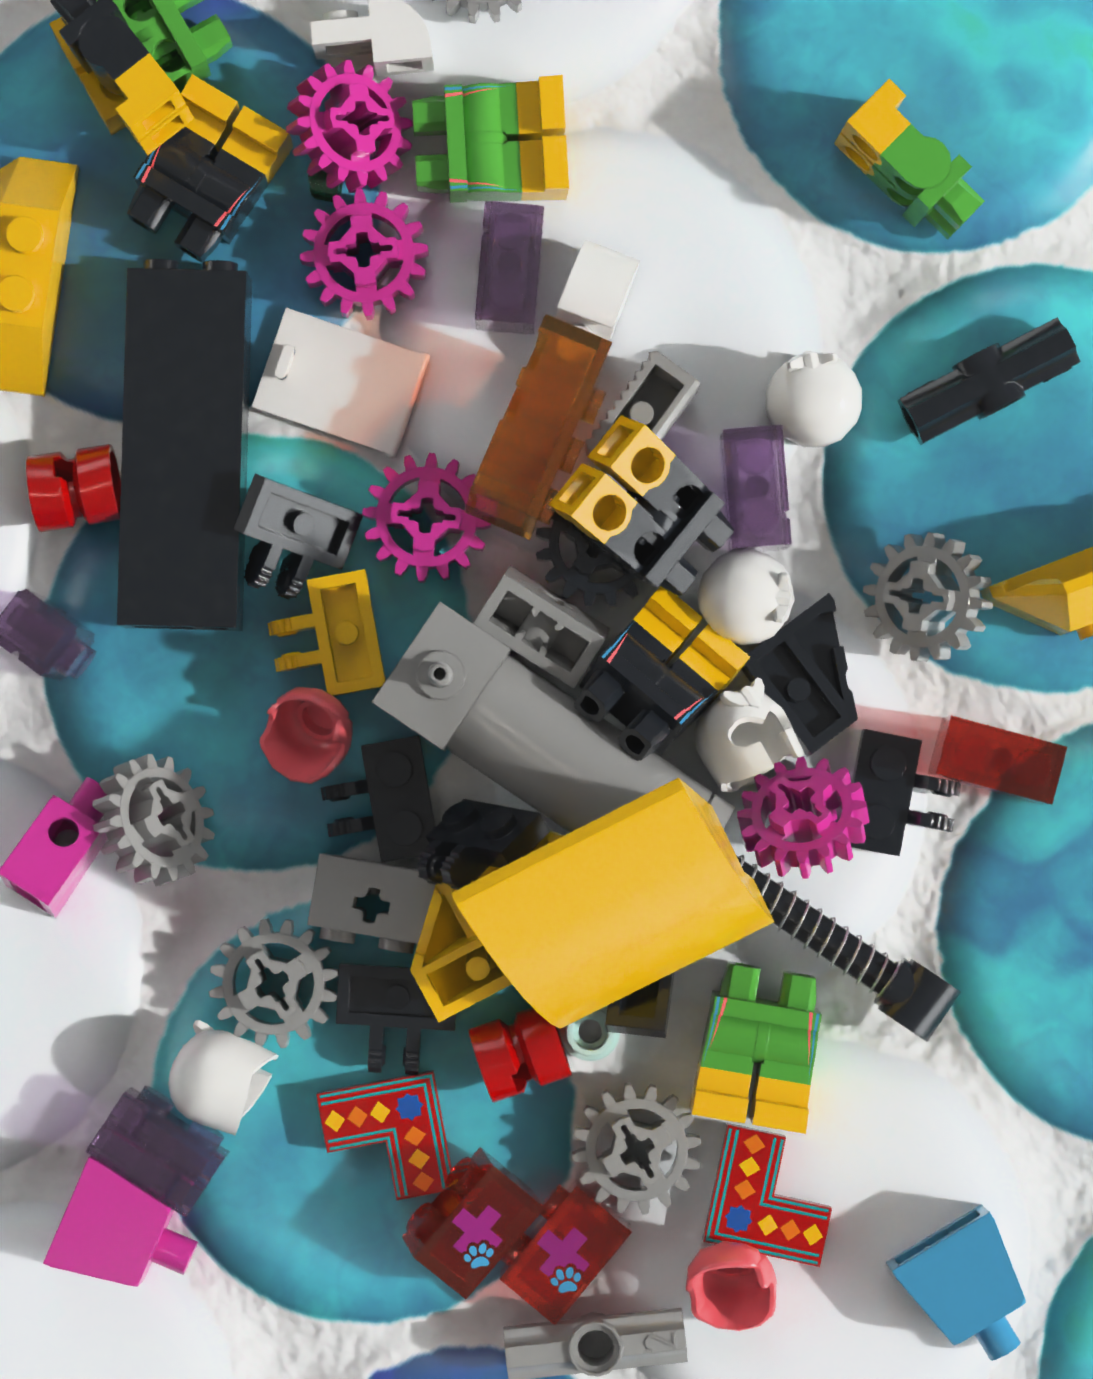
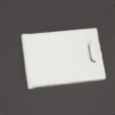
[251,308,430,458]

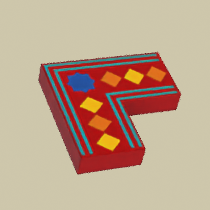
[316,1070,455,1200]
[702,1123,832,1267]

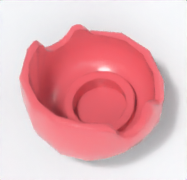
[259,687,353,784]
[686,1241,777,1331]

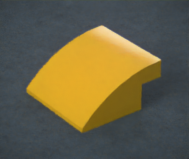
[451,778,774,1029]

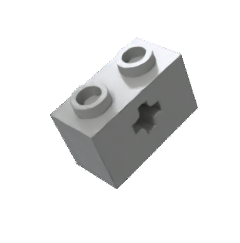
[473,565,610,689]
[307,853,435,954]

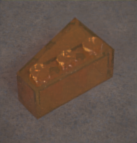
[465,314,612,540]

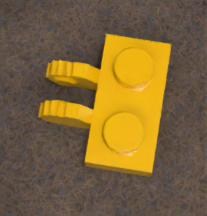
[267,569,386,696]

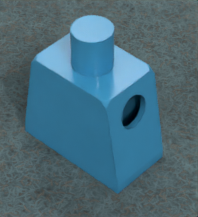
[886,1204,1026,1361]

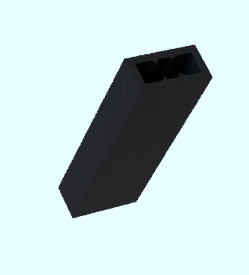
[117,259,252,631]

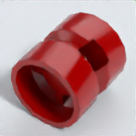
[26,444,121,532]
[468,1007,573,1103]

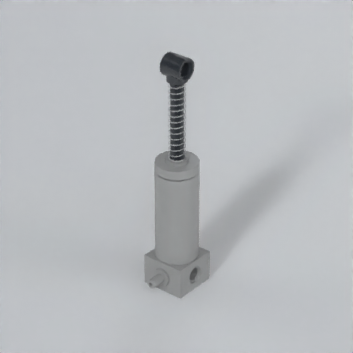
[372,602,961,1042]

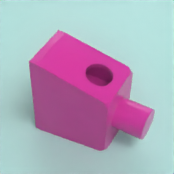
[0,777,108,918]
[43,1151,198,1287]

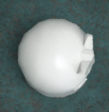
[765,350,862,447]
[697,549,795,645]
[694,677,805,793]
[168,1020,279,1135]

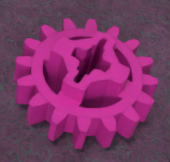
[286,60,413,193]
[300,189,429,321]
[362,453,491,583]
[737,756,870,879]

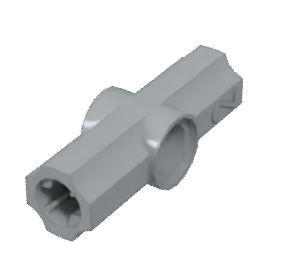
[503,1308,688,1379]

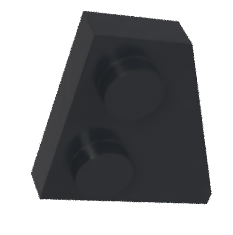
[741,593,858,757]

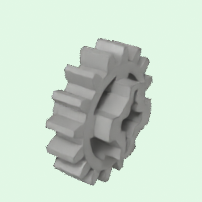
[863,532,993,662]
[92,754,215,886]
[209,918,339,1048]
[572,1082,701,1215]

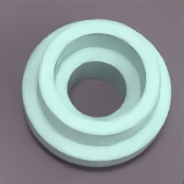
[561,1006,620,1061]

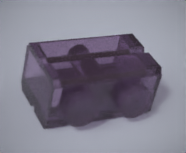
[475,201,544,334]
[719,425,792,552]
[0,589,96,681]
[85,1085,230,1218]

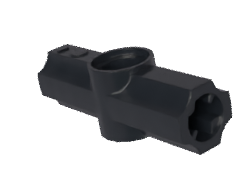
[898,318,1081,445]

